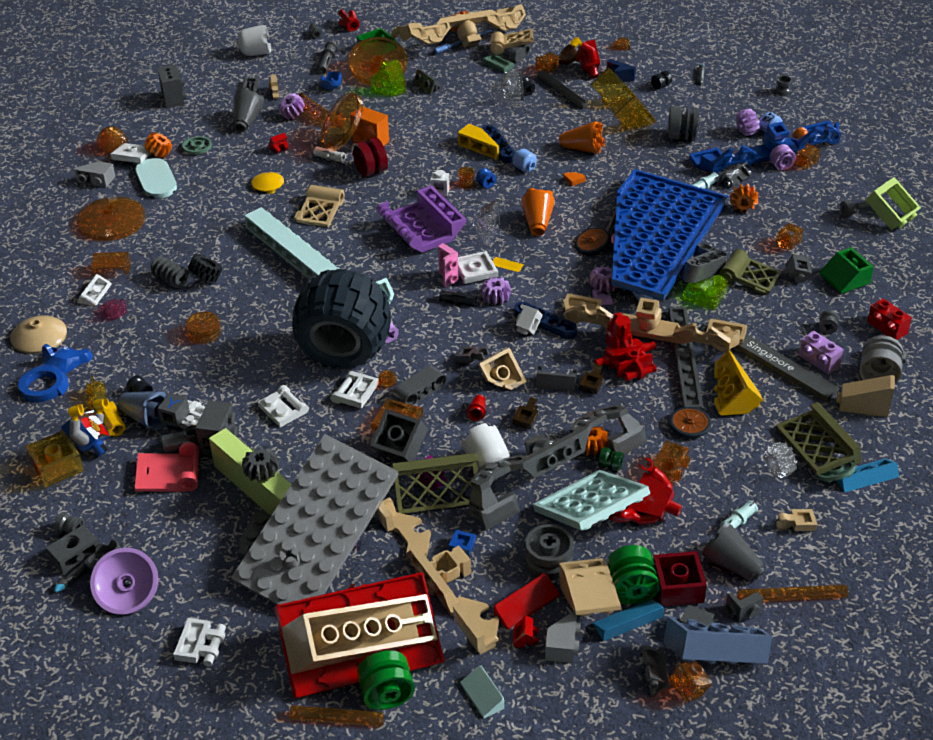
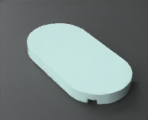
[136,158,177,199]

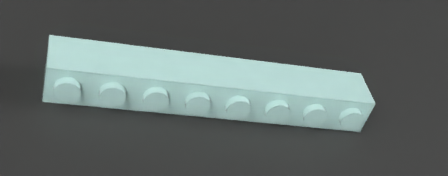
[245,207,340,280]

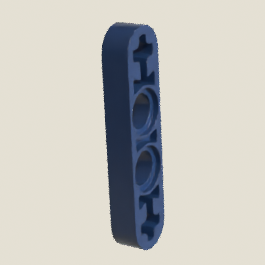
[482,125,515,163]
[514,302,577,339]

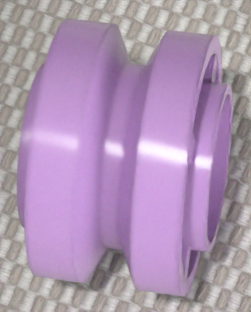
[769,144,796,170]

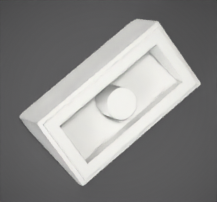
[77,274,112,306]

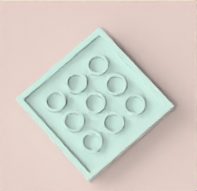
[533,470,650,530]

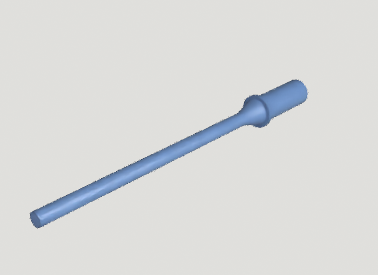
[434,29,492,54]

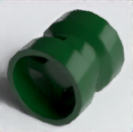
[598,447,624,472]

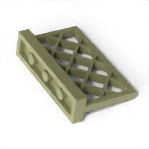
[776,402,862,476]
[392,453,478,514]

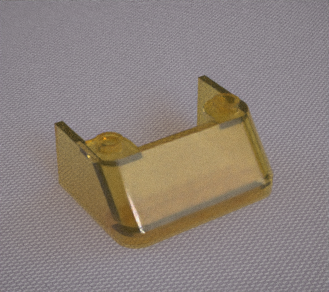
[590,67,657,130]

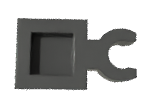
[453,346,489,364]

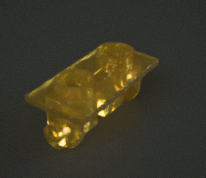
[85,376,107,411]

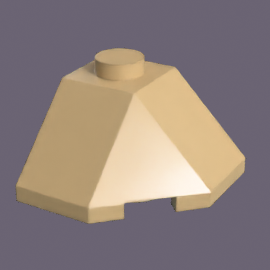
[478,347,527,390]

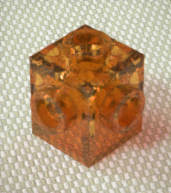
[669,661,713,702]

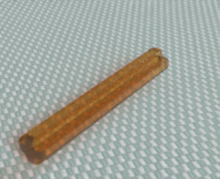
[289,705,384,727]

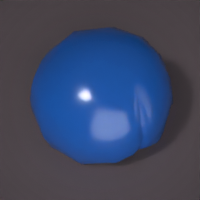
[319,71,342,90]

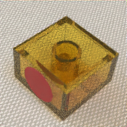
[25,430,84,487]

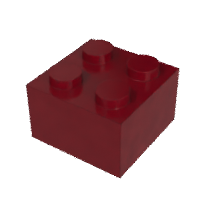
[653,551,707,606]

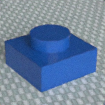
[449,530,476,556]

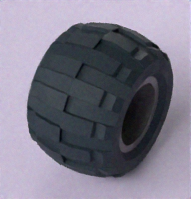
[292,269,391,368]

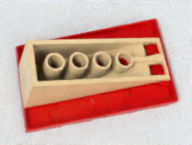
[274,572,445,699]

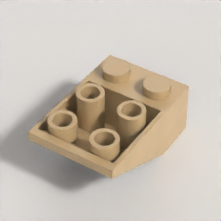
[559,558,621,616]

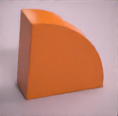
[563,172,586,186]

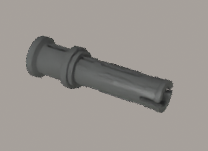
[318,41,338,74]

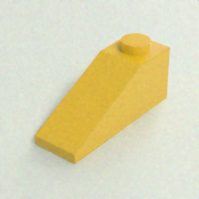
[458,124,499,160]

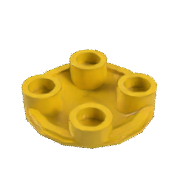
[251,172,284,194]

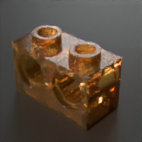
[653,440,691,486]

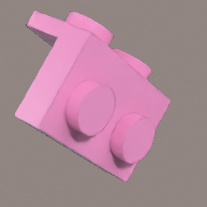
[438,243,459,287]

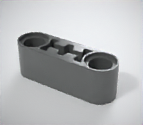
[392,365,447,408]

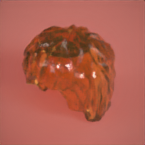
[97,126,129,154]

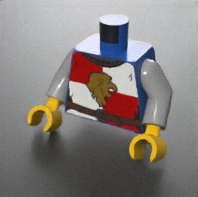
[61,399,109,457]

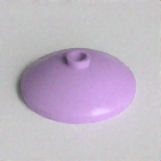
[90,548,158,615]

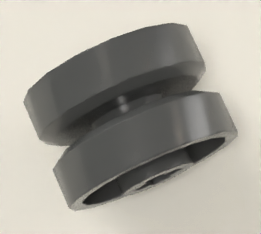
[525,524,574,580]

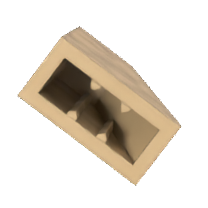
[836,375,895,417]

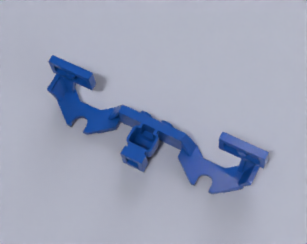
[689,120,842,173]

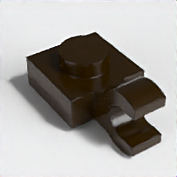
[579,364,604,395]
[512,397,538,429]

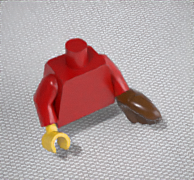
[558,37,600,78]

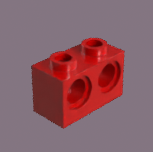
[867,298,912,340]

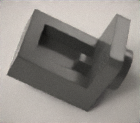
[725,592,763,622]

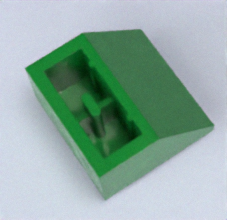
[819,247,874,294]

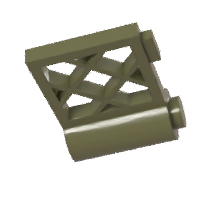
[719,249,782,295]

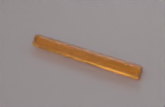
[737,584,849,602]

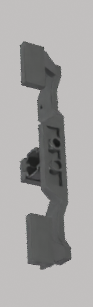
[470,405,648,530]

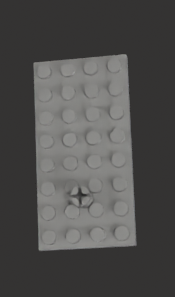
[231,434,399,605]

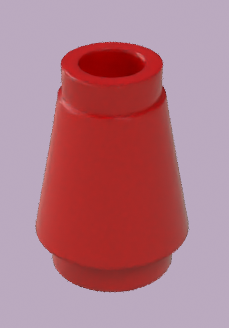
[466,395,486,421]

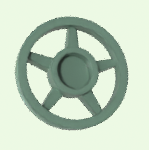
[182,136,212,156]
[816,461,856,483]

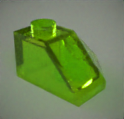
[371,59,406,96]

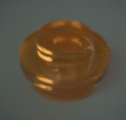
[378,370,397,388]

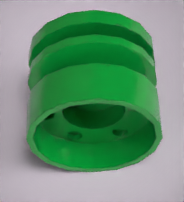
[606,545,659,604]

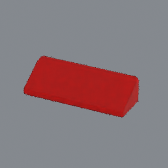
[494,573,560,630]

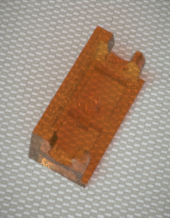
[91,252,132,275]

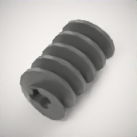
[150,255,190,288]

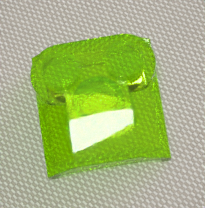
[682,275,729,310]

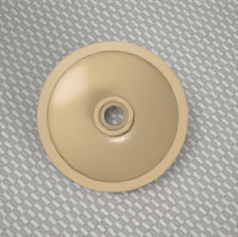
[10,315,67,354]

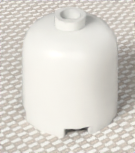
[236,25,271,56]
[461,423,510,472]

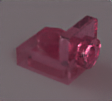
[100,298,128,321]

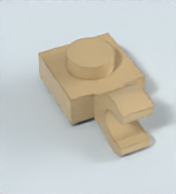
[776,509,817,531]

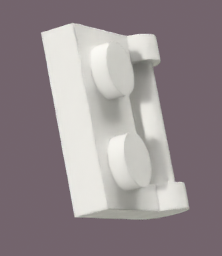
[330,371,379,409]
[258,385,309,427]

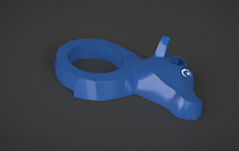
[18,344,93,403]

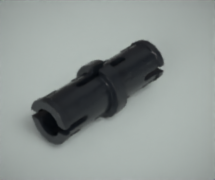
[439,289,477,306]

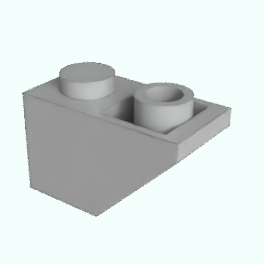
[74,161,115,187]
[545,612,581,663]

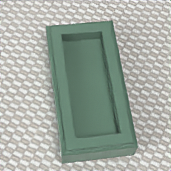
[483,54,514,73]

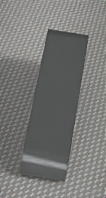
[682,243,728,283]

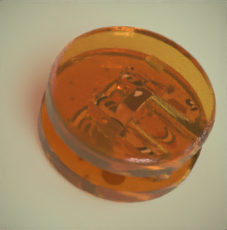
[185,311,221,344]

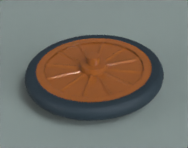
[575,227,610,255]
[669,407,712,438]

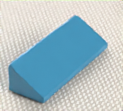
[836,458,899,492]
[592,599,664,641]

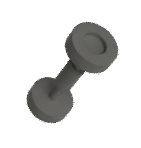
[840,196,884,218]

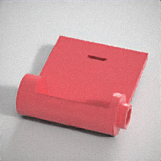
[135,442,200,492]

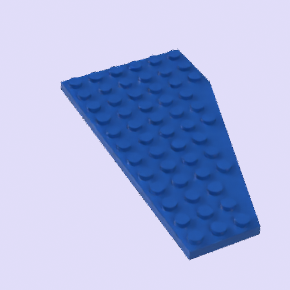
[611,169,729,301]

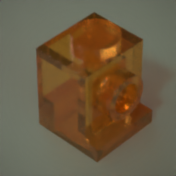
[536,52,559,73]
[795,143,820,170]
[776,223,804,250]

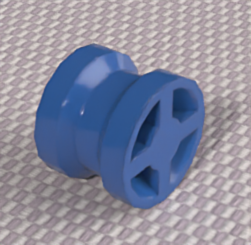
[476,168,496,188]

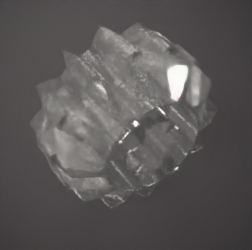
[763,442,798,478]

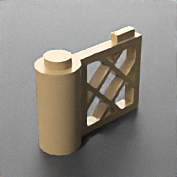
[490,29,534,55]
[294,185,345,228]

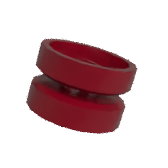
[352,137,388,177]

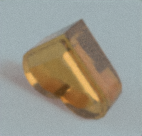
[613,37,630,50]

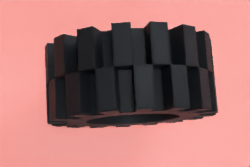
[187,254,222,283]

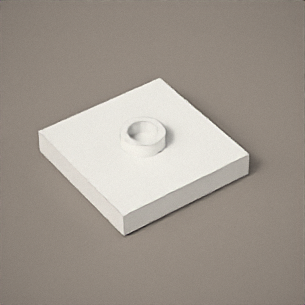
[111,143,152,163]
[458,251,498,284]

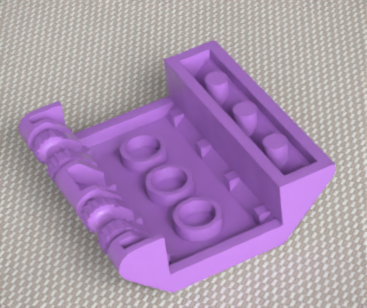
[376,185,466,252]

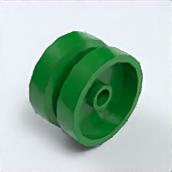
[357,651,415,710]

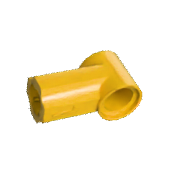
[94,401,126,437]

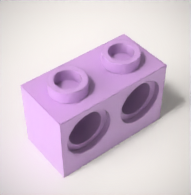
[799,331,844,374]

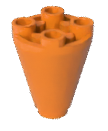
[559,121,605,154]
[521,188,555,236]

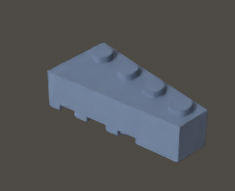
[663,616,773,666]

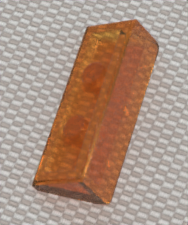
[299,92,329,127]

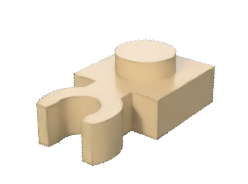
[268,74,279,99]

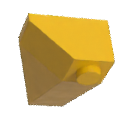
[714,350,763,416]

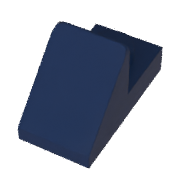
[606,59,636,83]

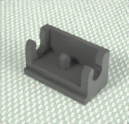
[536,365,577,392]

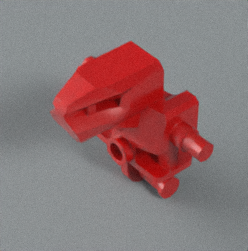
[594,312,657,382]

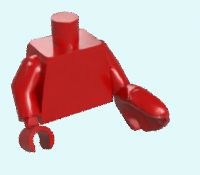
[608,458,682,525]

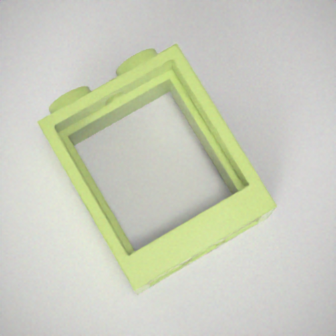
[865,177,921,231]

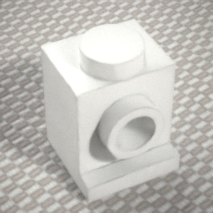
[430,170,450,197]
[516,304,543,335]

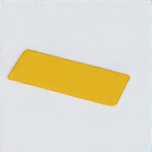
[493,257,524,272]

